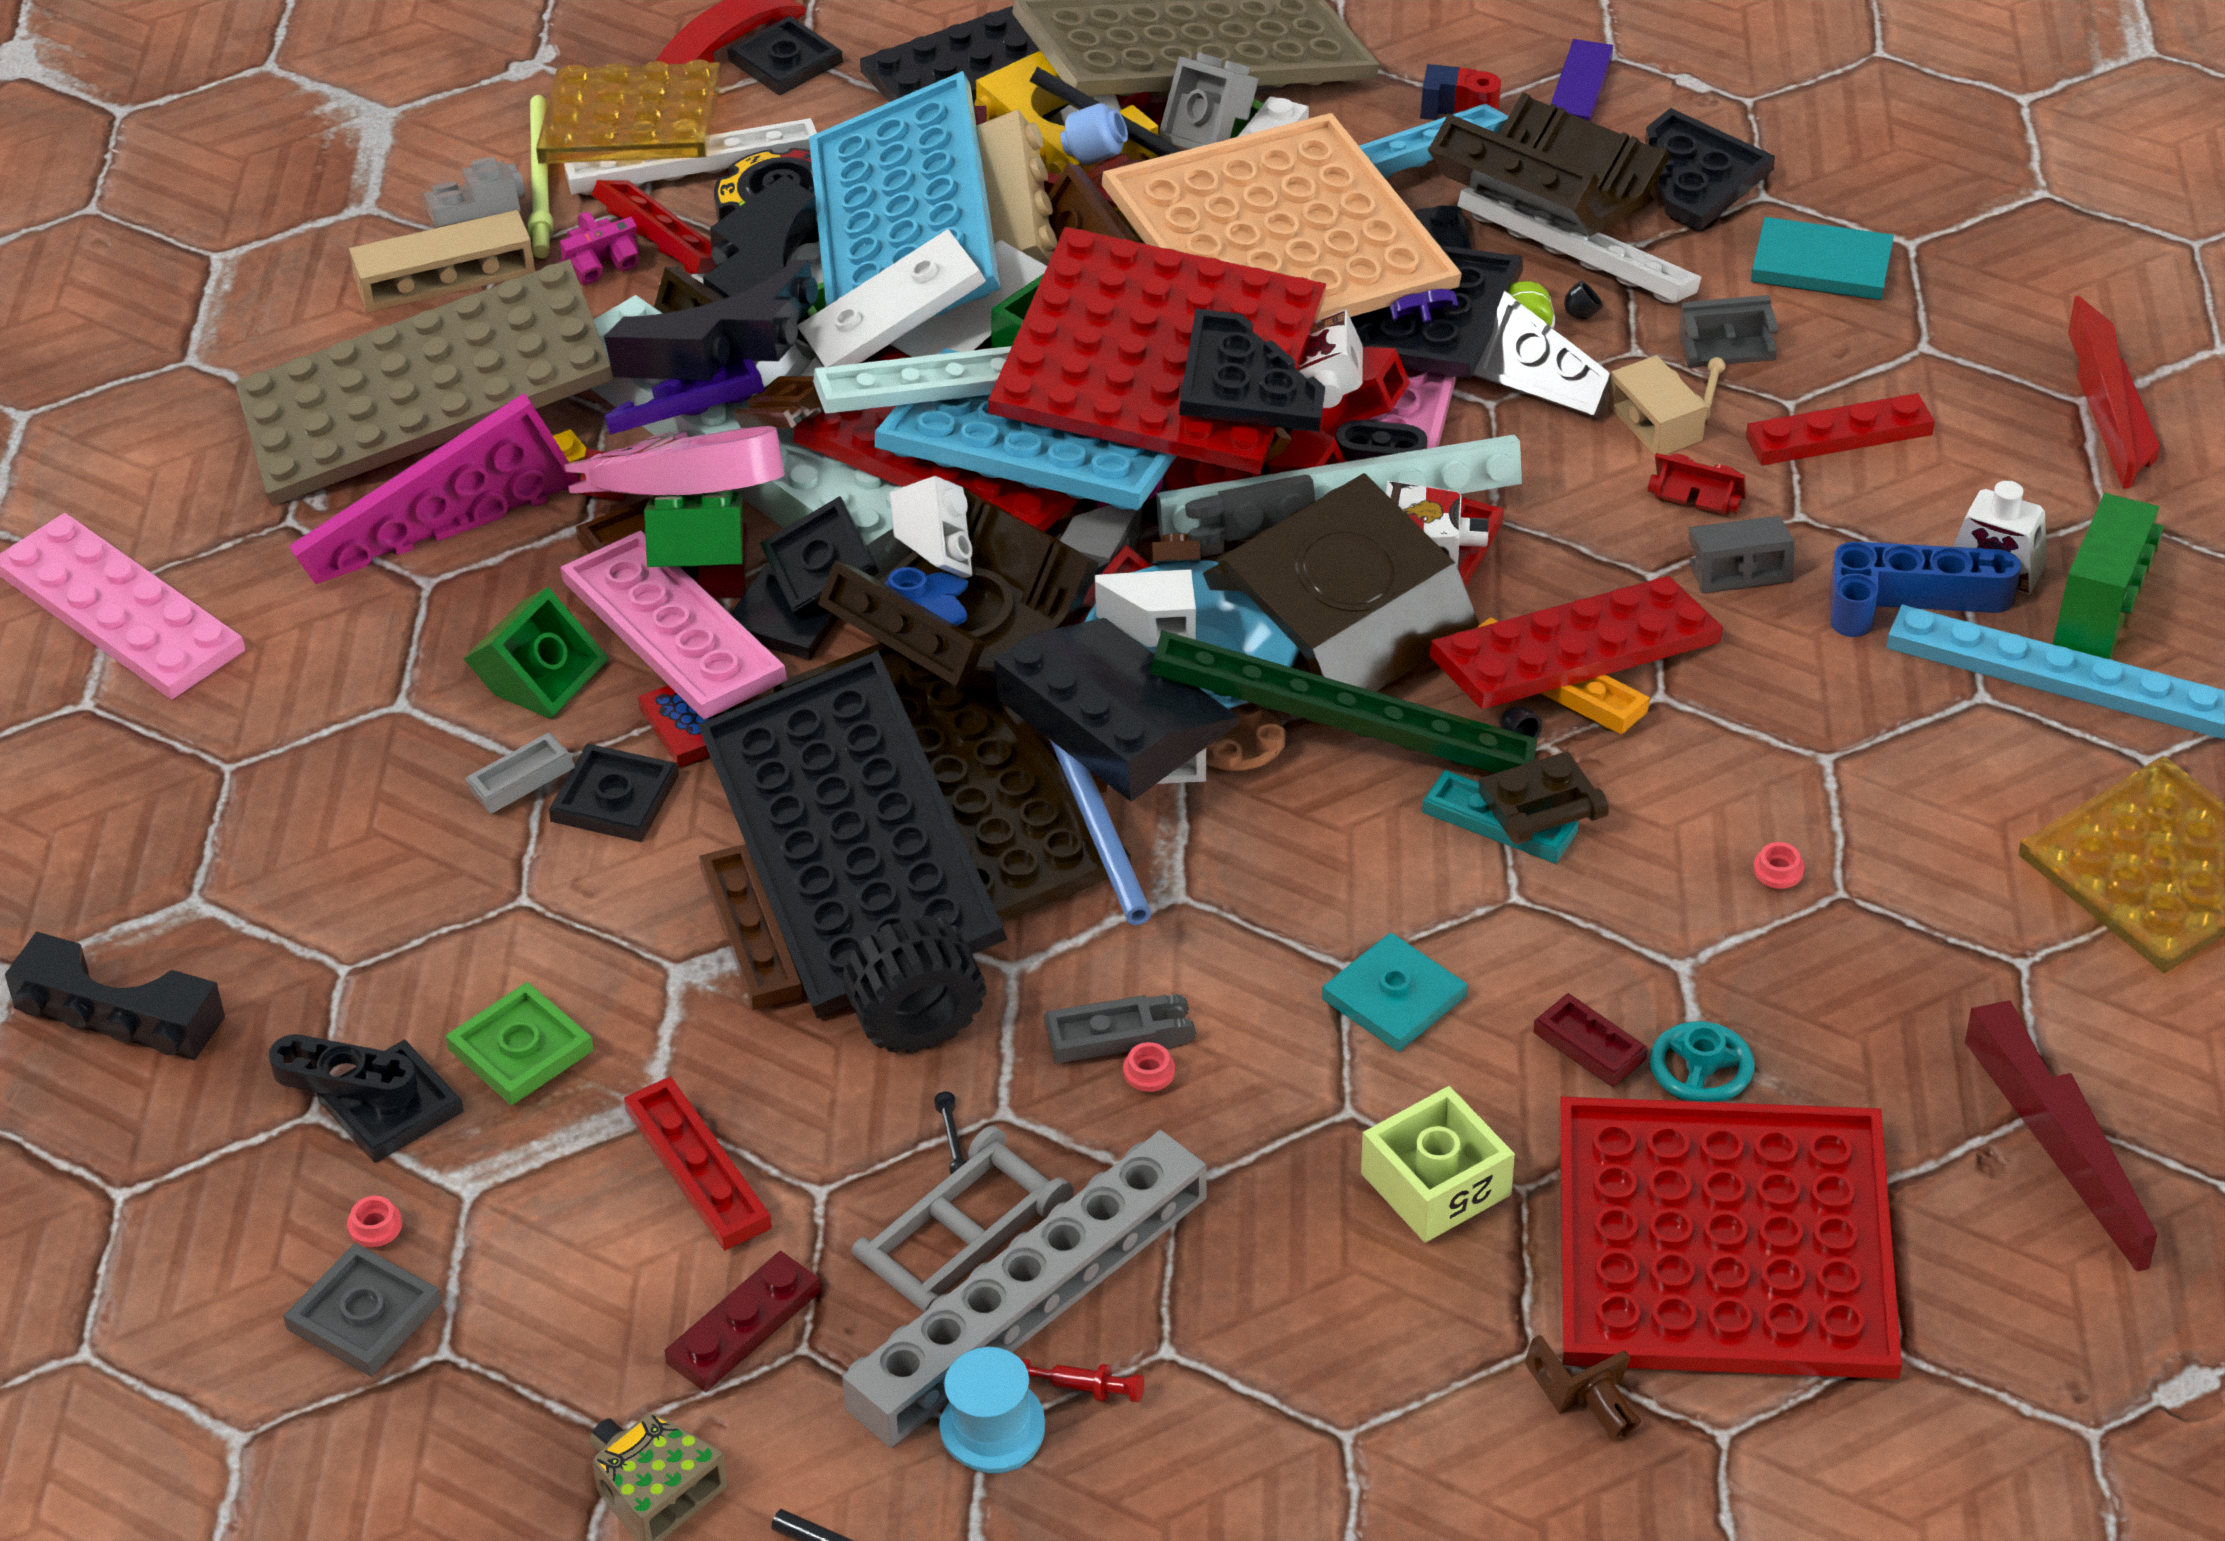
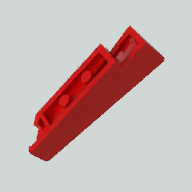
[2068,296,2160,489]

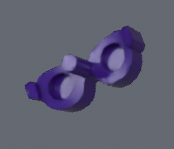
[1390,289,1458,323]

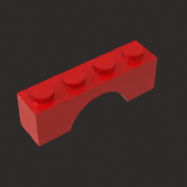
[1268,347,1410,474]

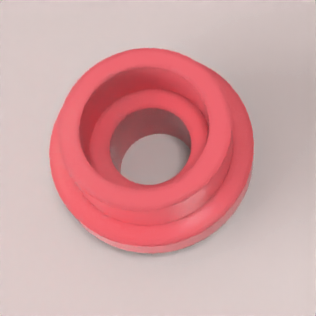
[1753,842,1805,889]
[1123,1042,1175,1092]
[347,1196,402,1247]

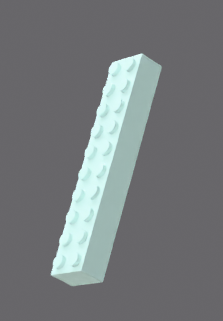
[591,295,914,580]

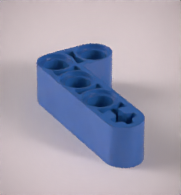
[1830,541,2021,637]

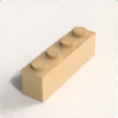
[976,109,1057,266]
[349,210,535,313]

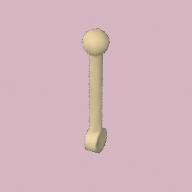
[1703,357,1725,422]

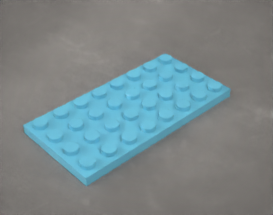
[809,71,1001,317]

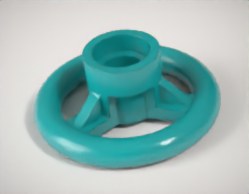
[1649,1021,1755,1102]

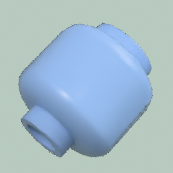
[1060,103,1128,166]

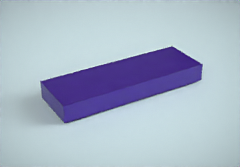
[1551,39,1613,122]

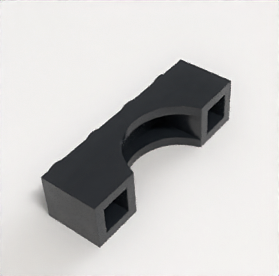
[5,931,225,1061]

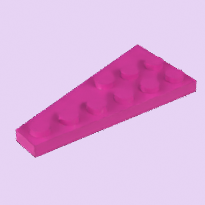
[289,393,580,584]

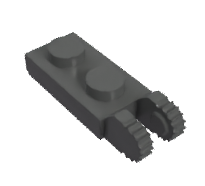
[1185,474,1315,546]
[1044,993,1197,1064]

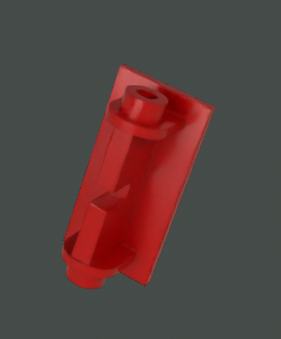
[1648,453,1747,516]

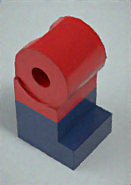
[1420,64,1501,120]

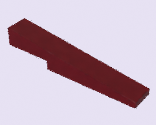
[1965,1000,2158,1272]

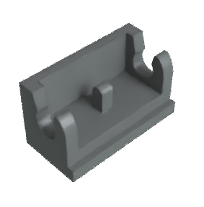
[1678,295,1778,368]
[1689,516,1794,593]

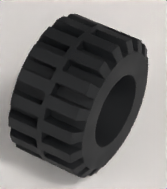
[843,916,986,1053]

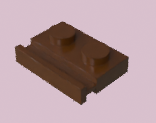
[733,376,824,429]

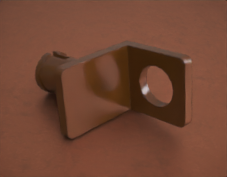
[1525,1335,1641,1441]

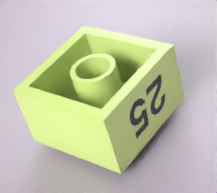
[1361,1086,1515,1243]

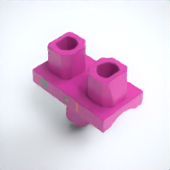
[559,212,639,286]

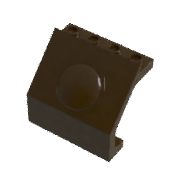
[1428,92,1670,237]
[1203,473,1480,692]
[818,485,1099,689]

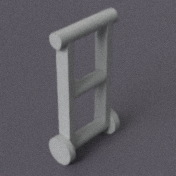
[851,1125,1074,1312]

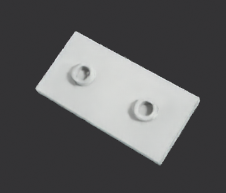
[797,229,986,367]

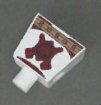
[1298,309,1363,408]
[1953,481,2047,595]

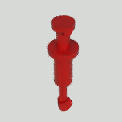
[1021,1359,1144,1403]

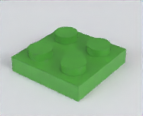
[445,982,594,1106]

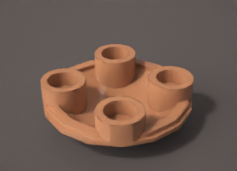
[1206,702,1286,771]

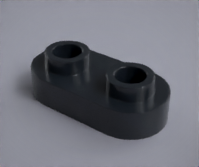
[1336,420,1427,462]

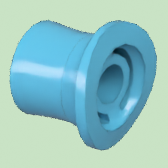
[939,1347,1045,1474]

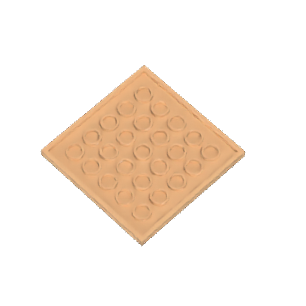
[1102,113,1462,321]

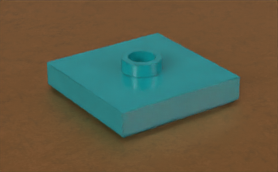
[1322,932,1468,1052]

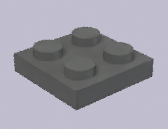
[283,1243,442,1377]

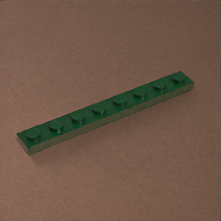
[1150,630,1537,774]

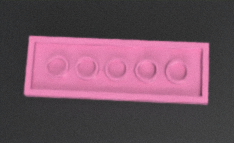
[0,513,245,700]
[560,530,787,720]

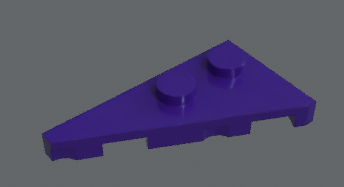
[604,359,764,435]

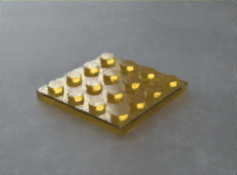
[536,60,722,164]
[2018,755,2225,974]

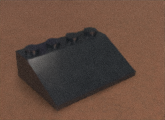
[994,618,1239,802]

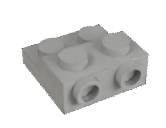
[1158,52,1259,149]
[423,157,525,227]

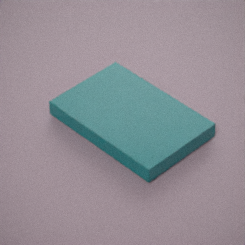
[1751,217,1894,300]

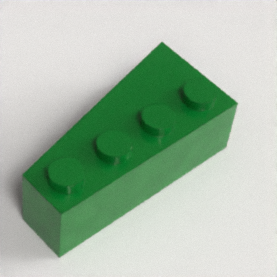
[2053,493,2164,659]

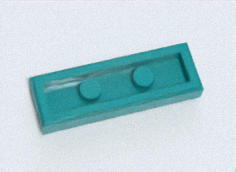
[1422,770,1579,864]

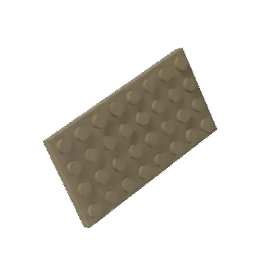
[1012,0,1380,98]
[235,259,615,506]

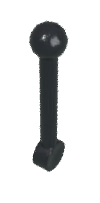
[934,1091,967,1174]

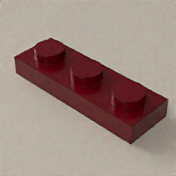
[664,1250,821,1393]

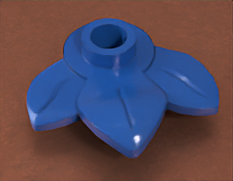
[885,567,968,626]

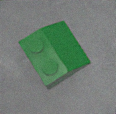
[463,587,610,718]

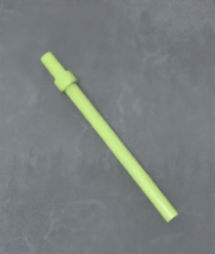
[528,95,554,259]

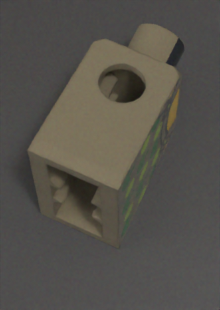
[589,1413,728,1541]

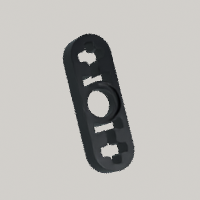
[269,1034,418,1106]

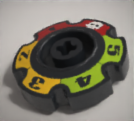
[714,148,819,247]

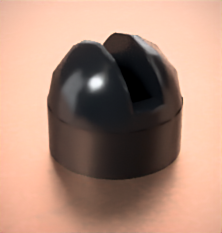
[1564,280,1603,319]
[1499,705,1542,738]

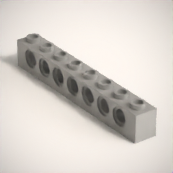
[842,1129,1207,1448]

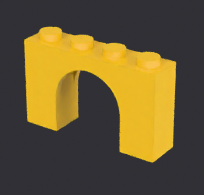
[974,51,1158,187]

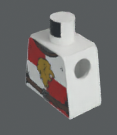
[1386,481,1489,568]

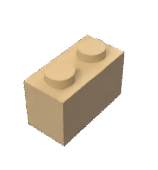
[1608,355,1707,455]

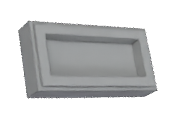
[465,732,575,814]

